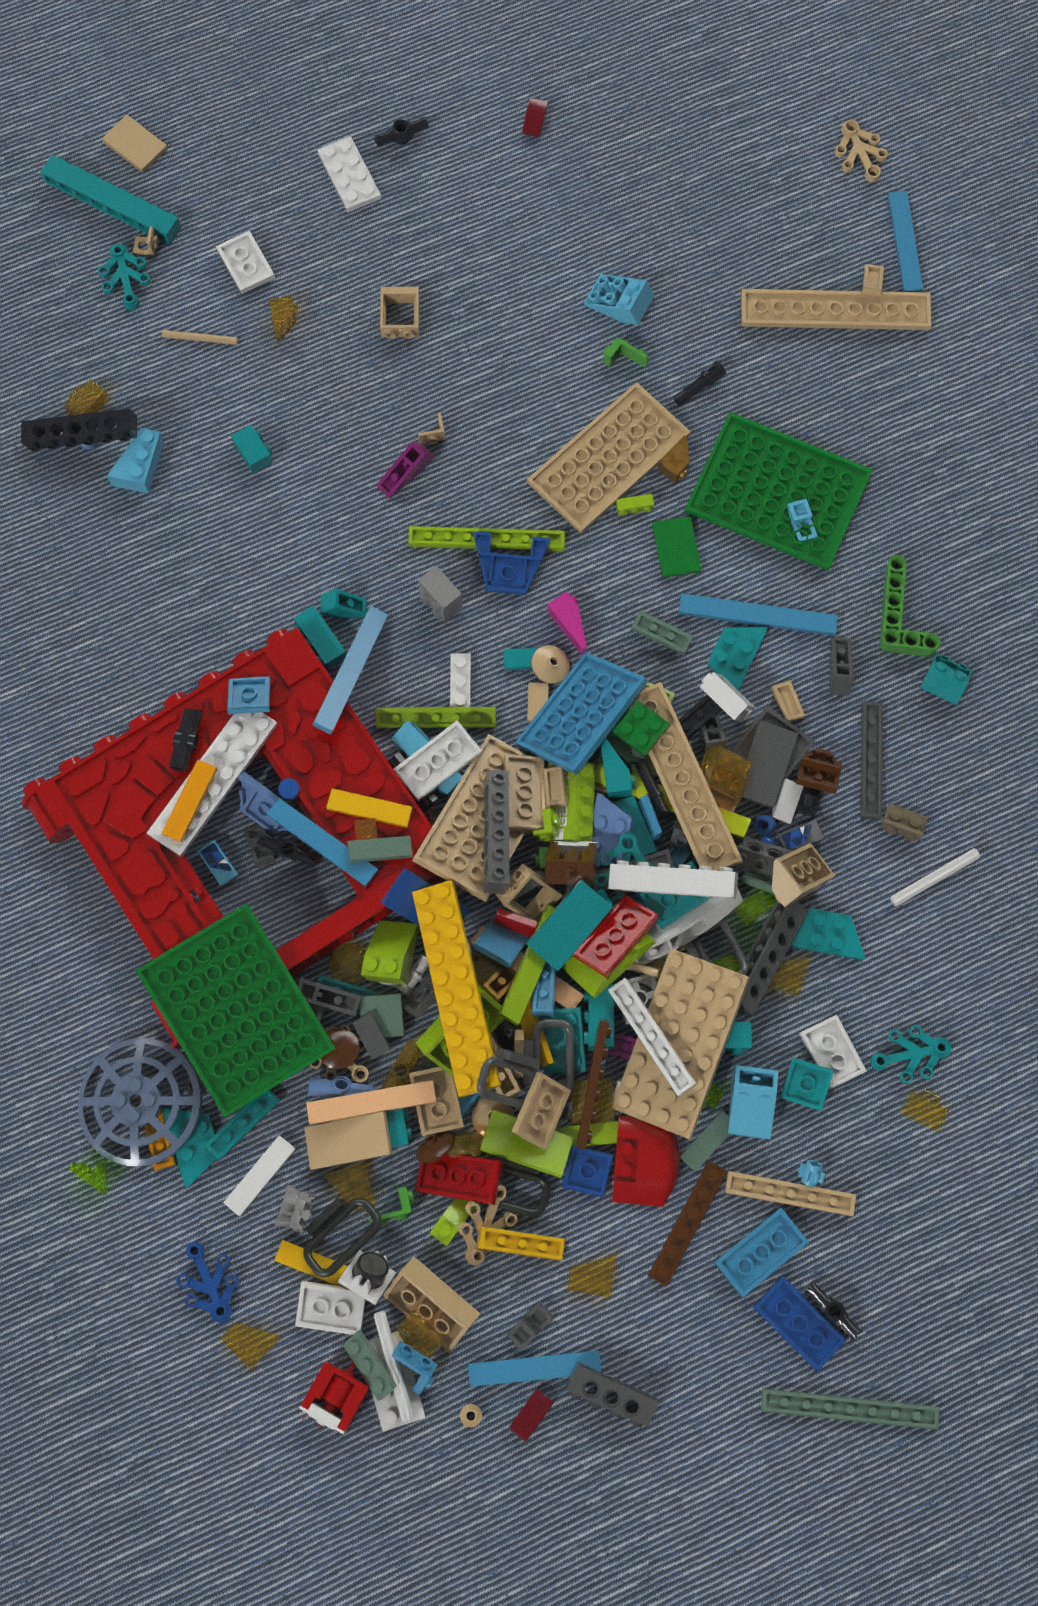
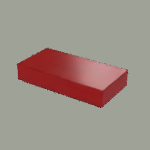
[492,908,537,937]

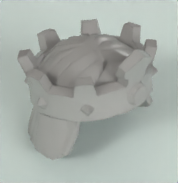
[275,1185,315,1234]

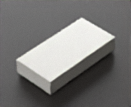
[771,779,804,824]

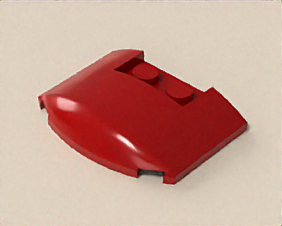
[612,1115,680,1207]

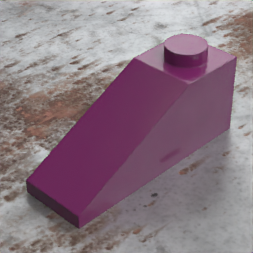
[376,441,434,498]

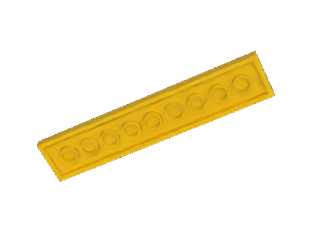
[412,880,502,1098]

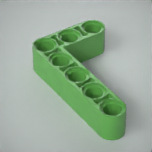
[879,555,941,657]

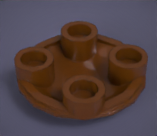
[320,1027,360,1069]

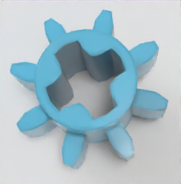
[798,1160,826,1187]

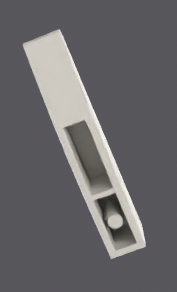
[635,887,743,965]

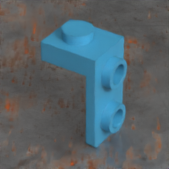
[391,1341,438,1395]

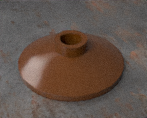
[416,1131,455,1163]

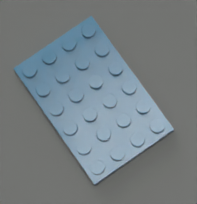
[515,652,648,775]

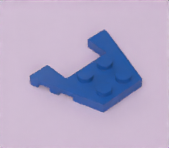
[474,531,550,595]

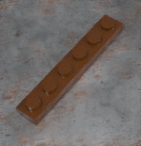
[576,1018,612,1149]
[647,1161,727,1287]

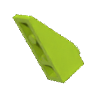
[430,1199,479,1247]

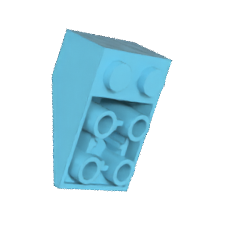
[584,274,655,325]
[728,1065,778,1140]

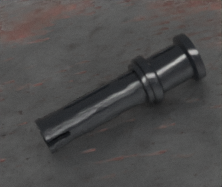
[673,361,726,407]

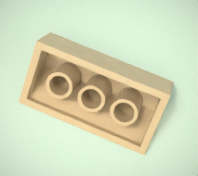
[772,843,835,907]
[383,1257,480,1353]

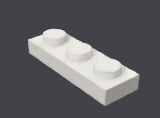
[450,654,471,707]

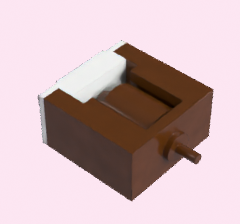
[545,841,598,885]

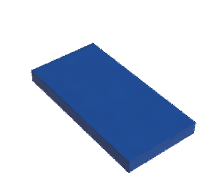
[381,868,470,926]
[752,1276,847,1372]

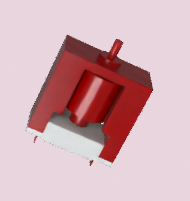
[299,1361,370,1439]

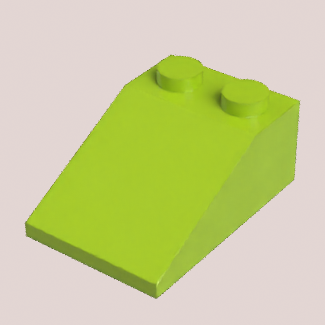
[361,921,419,985]

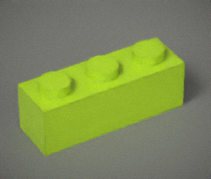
[616,494,654,516]

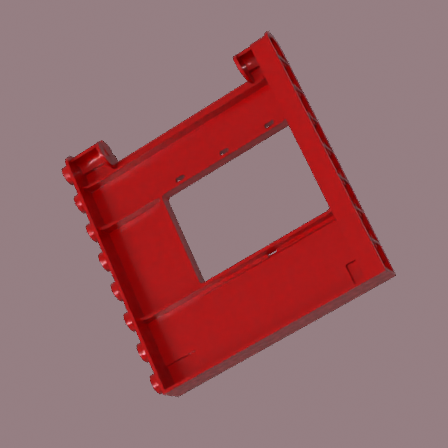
[21,627,444,1049]

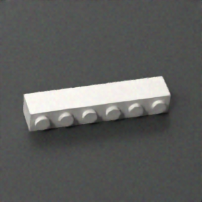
[608,860,738,899]

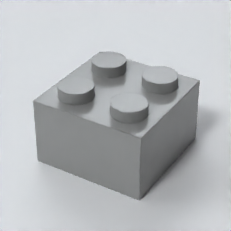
[418,565,463,623]

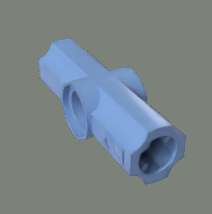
[307,1076,373,1098]

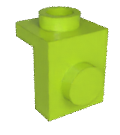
[533,808,560,842]

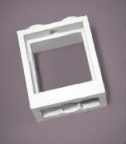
[700,672,756,722]

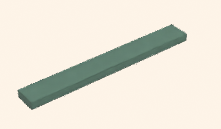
[761,1388,939,1430]

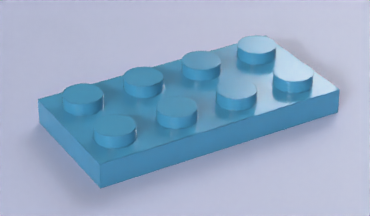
[714,1208,809,1298]

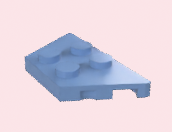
[238,771,286,835]
[592,793,634,867]

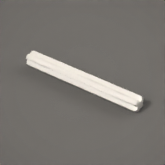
[890,848,980,906]
[374,1311,414,1422]

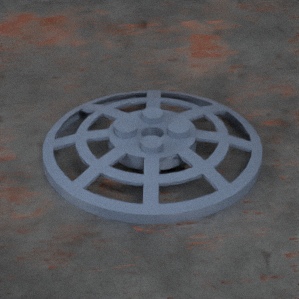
[78,1038,202,1167]

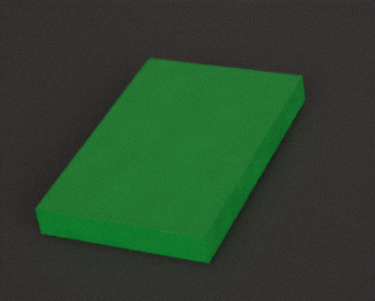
[652,516,701,578]

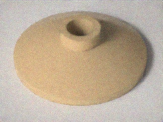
[531,645,570,684]
[472,1098,514,1137]

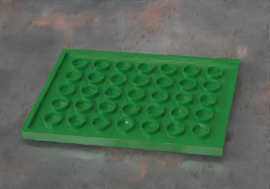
[684,412,873,571]
[135,903,336,1117]

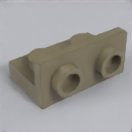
[880,803,928,841]

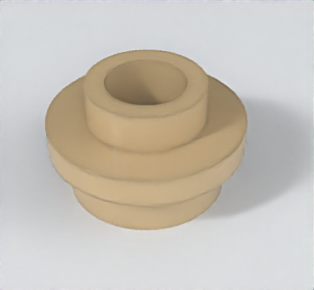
[460,1404,482,1427]

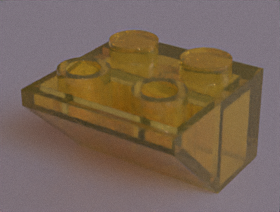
[701,745,752,800]

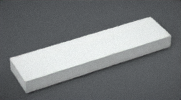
[223,1135,296,1217]

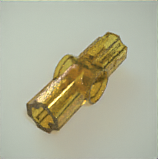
[380,1038,422,1089]

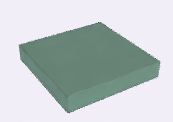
[359,993,405,1037]

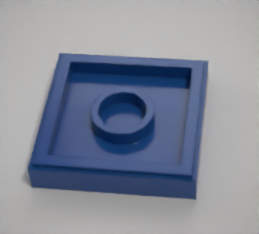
[562,1145,613,1198]

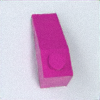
[547,591,587,656]

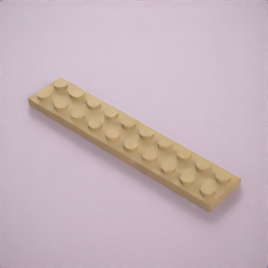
[741,289,932,330]
[628,682,743,871]

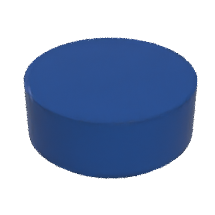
[278,778,300,800]

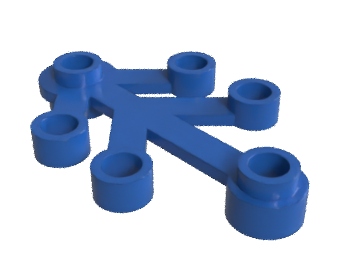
[176,1242,239,1323]

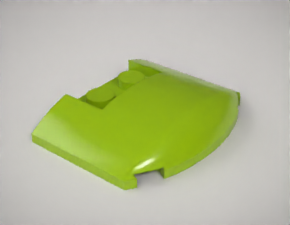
[562,921,656,999]

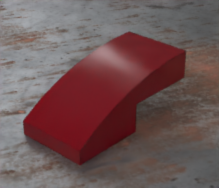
[522,98,548,137]
[508,1388,554,1442]

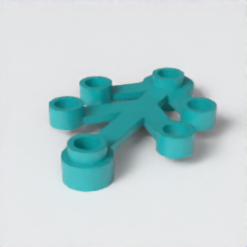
[98,244,151,311]
[595,832,652,908]
[870,1025,951,1084]

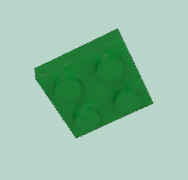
[613,701,670,757]

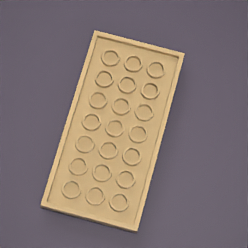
[527,382,691,534]
[412,734,548,902]
[612,949,750,1139]

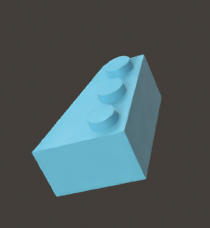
[107,428,164,494]

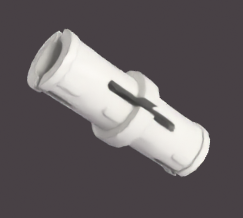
[398,954,429,996]

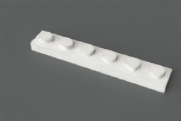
[608,978,697,1096]

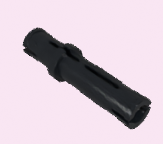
[634,759,670,818]

